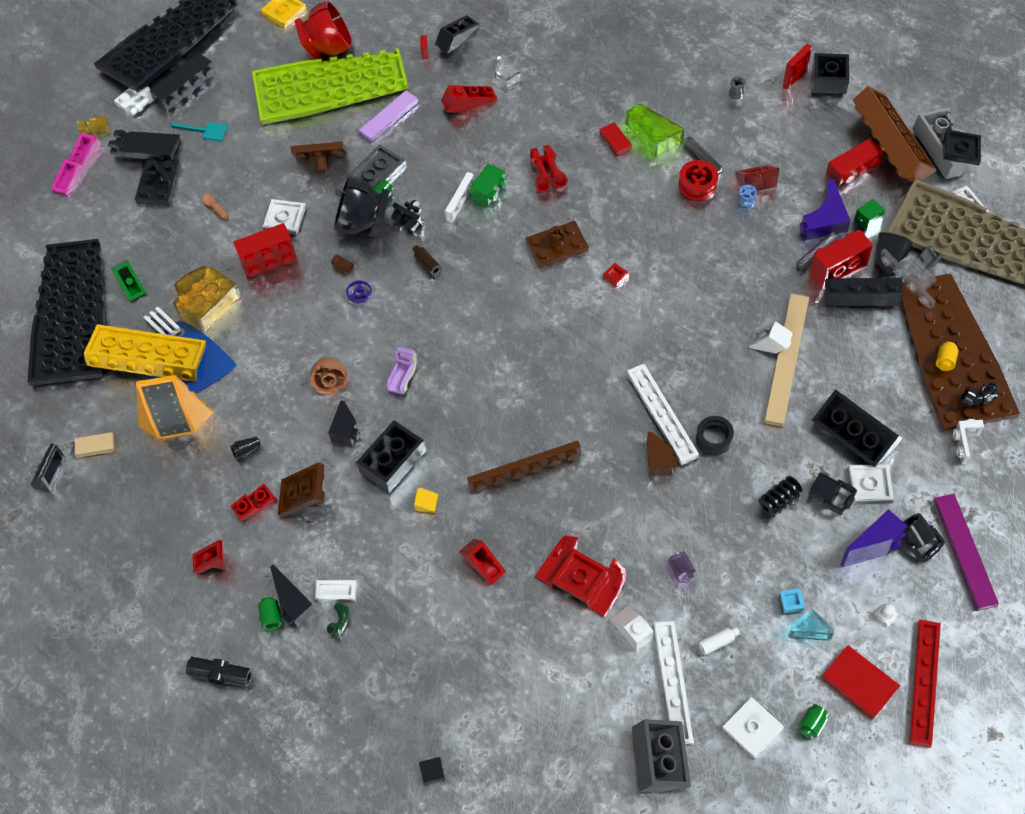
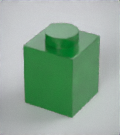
[854,199,885,231]

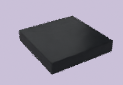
[943,129,981,166]

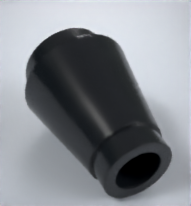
[230,436,261,459]

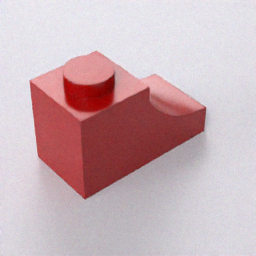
[459,539,506,585]

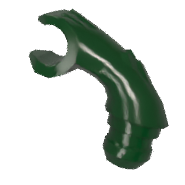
[327,602,349,639]

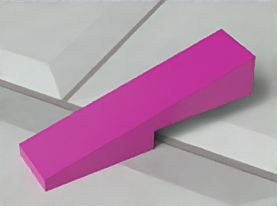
[51,133,101,195]

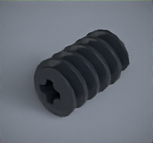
[758,476,803,518]

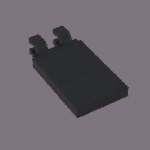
[108,130,181,160]

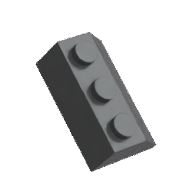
[632,719,691,793]

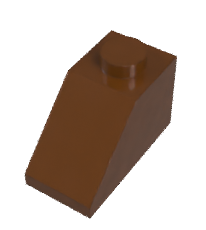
[647,432,677,476]

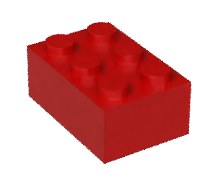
[233,223,298,278]
[809,230,873,290]

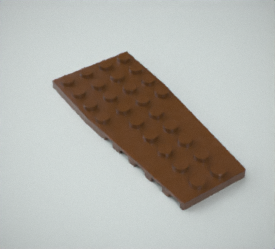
[901,273,1020,432]

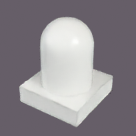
[874,603,899,626]

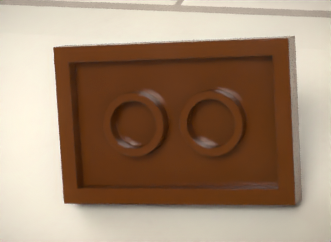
[290,141,347,172]
[525,220,589,269]
[278,462,325,517]

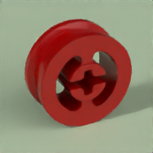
[678,160,719,201]

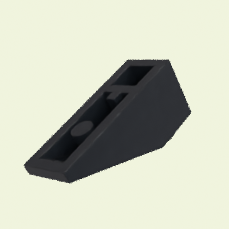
[435,15,479,53]
[270,564,316,628]

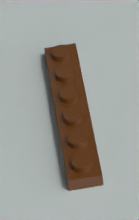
[467,440,581,493]

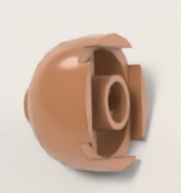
[310,357,348,395]

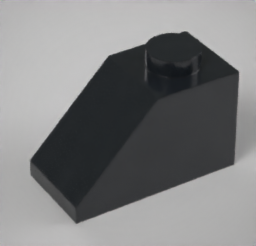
[328,400,360,447]

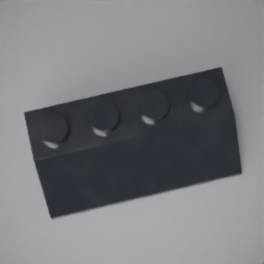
[812,389,902,467]

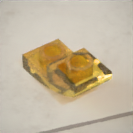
[174,265,212,297]

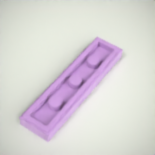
[359,90,418,142]

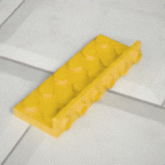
[84,324,206,382]

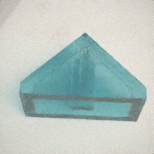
[788,609,834,641]

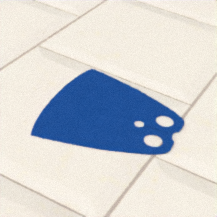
[147,321,237,393]

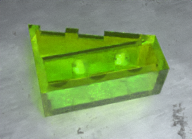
[626,103,685,157]

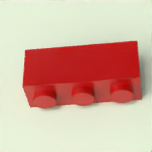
[826,138,884,187]

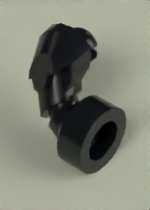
[959,382,999,407]

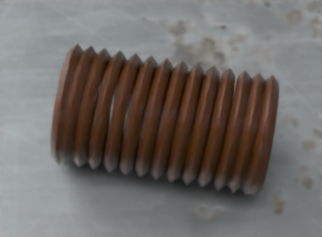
[331,255,354,274]

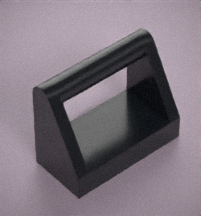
[31,443,66,492]

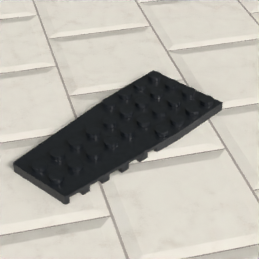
[94,0,238,93]
[27,239,106,386]

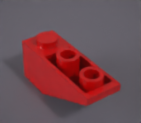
[441,85,497,113]

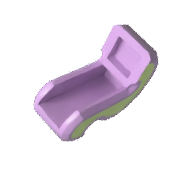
[386,346,417,395]

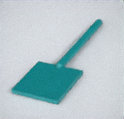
[171,122,228,141]

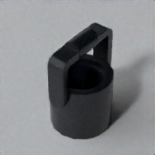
[808,472,857,515]
[903,513,945,562]

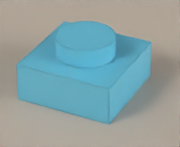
[779,588,805,613]

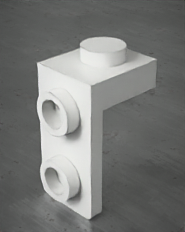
[953,419,984,465]

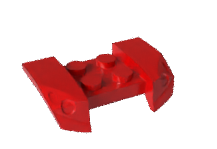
[535,536,626,617]

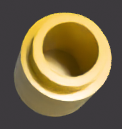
[936,342,959,371]

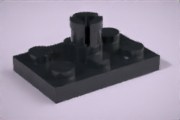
[135,159,181,205]

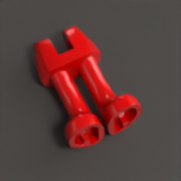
[530,145,568,192]

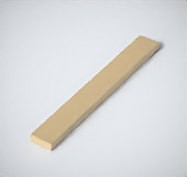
[764,294,809,427]

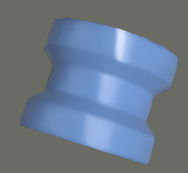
[738,185,757,207]

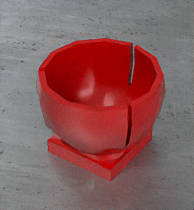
[294,0,353,60]

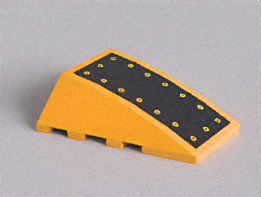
[136,375,213,439]

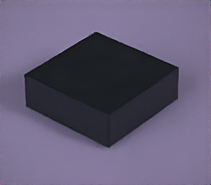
[419,757,445,785]

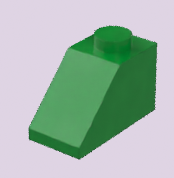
[110,260,146,301]

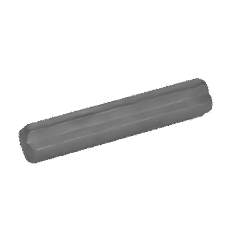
[684,136,723,174]
[796,232,838,270]

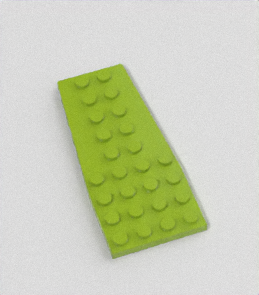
[252,48,408,125]

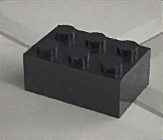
[356,420,426,493]

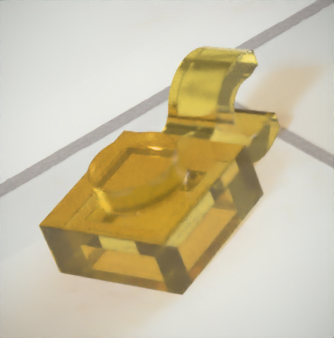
[77,115,110,135]

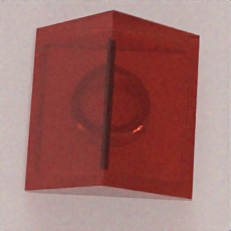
[735,165,779,191]

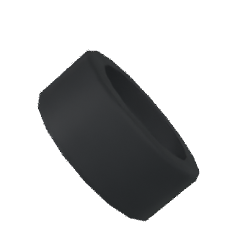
[696,416,734,455]

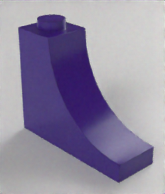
[800,179,851,240]

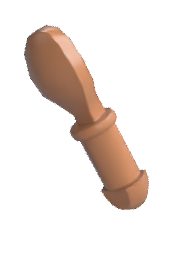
[203,193,228,219]

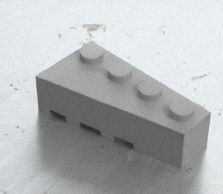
[912,107,967,179]

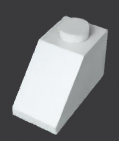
[748,321,793,353]
[610,607,653,652]

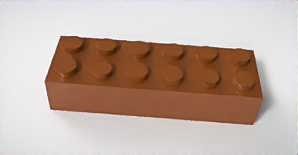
[853,86,936,182]

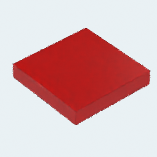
[783,44,812,90]

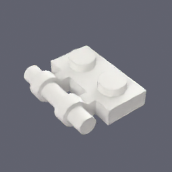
[114,86,154,116]

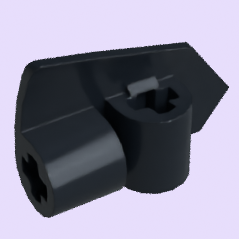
[876,232,913,277]

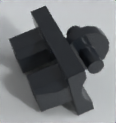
[391,200,425,232]

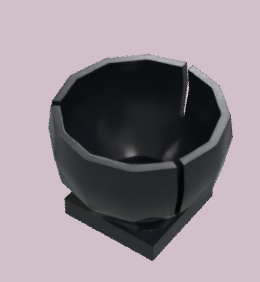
[334,176,389,238]

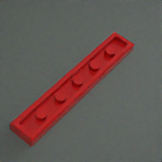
[909,619,941,748]

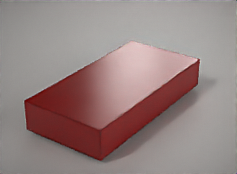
[600,122,632,156]

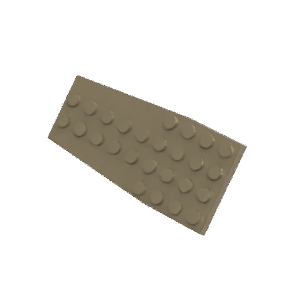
[887,179,1025,285]

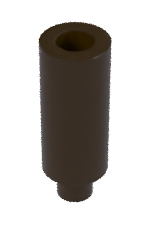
[412,245,441,275]

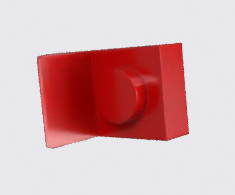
[192,540,225,574]

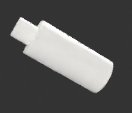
[698,627,740,655]

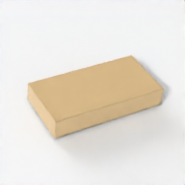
[75,432,115,458]

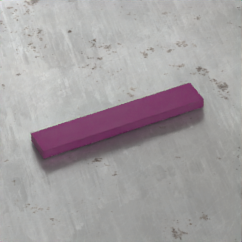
[934,493,999,611]

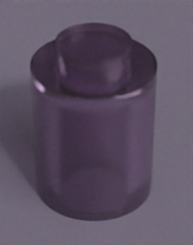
[667,551,697,584]

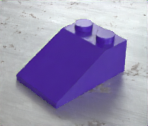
[840,509,907,567]

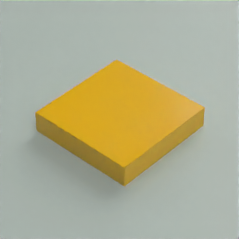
[261,0,307,28]

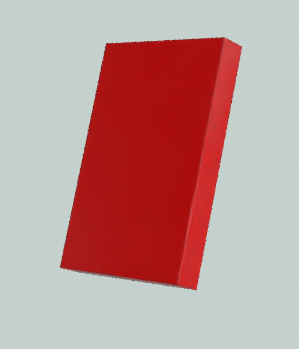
[822,645,901,719]

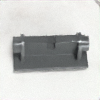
[908,246,943,280]

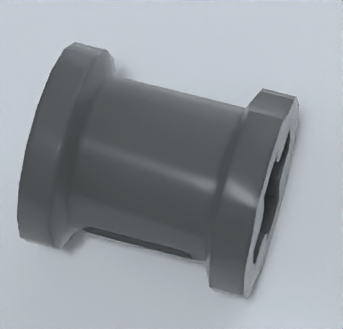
[729,76,746,99]

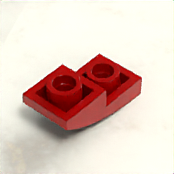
[231,483,277,521]

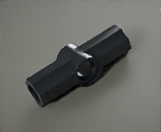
[186,656,252,687]

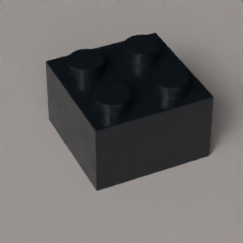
[812,53,849,94]

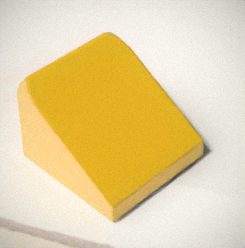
[414,488,439,513]

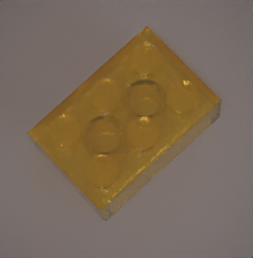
[173,266,241,333]

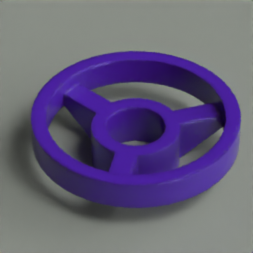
[346,280,372,304]

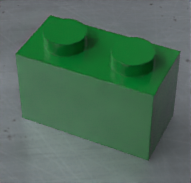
[470,163,508,207]

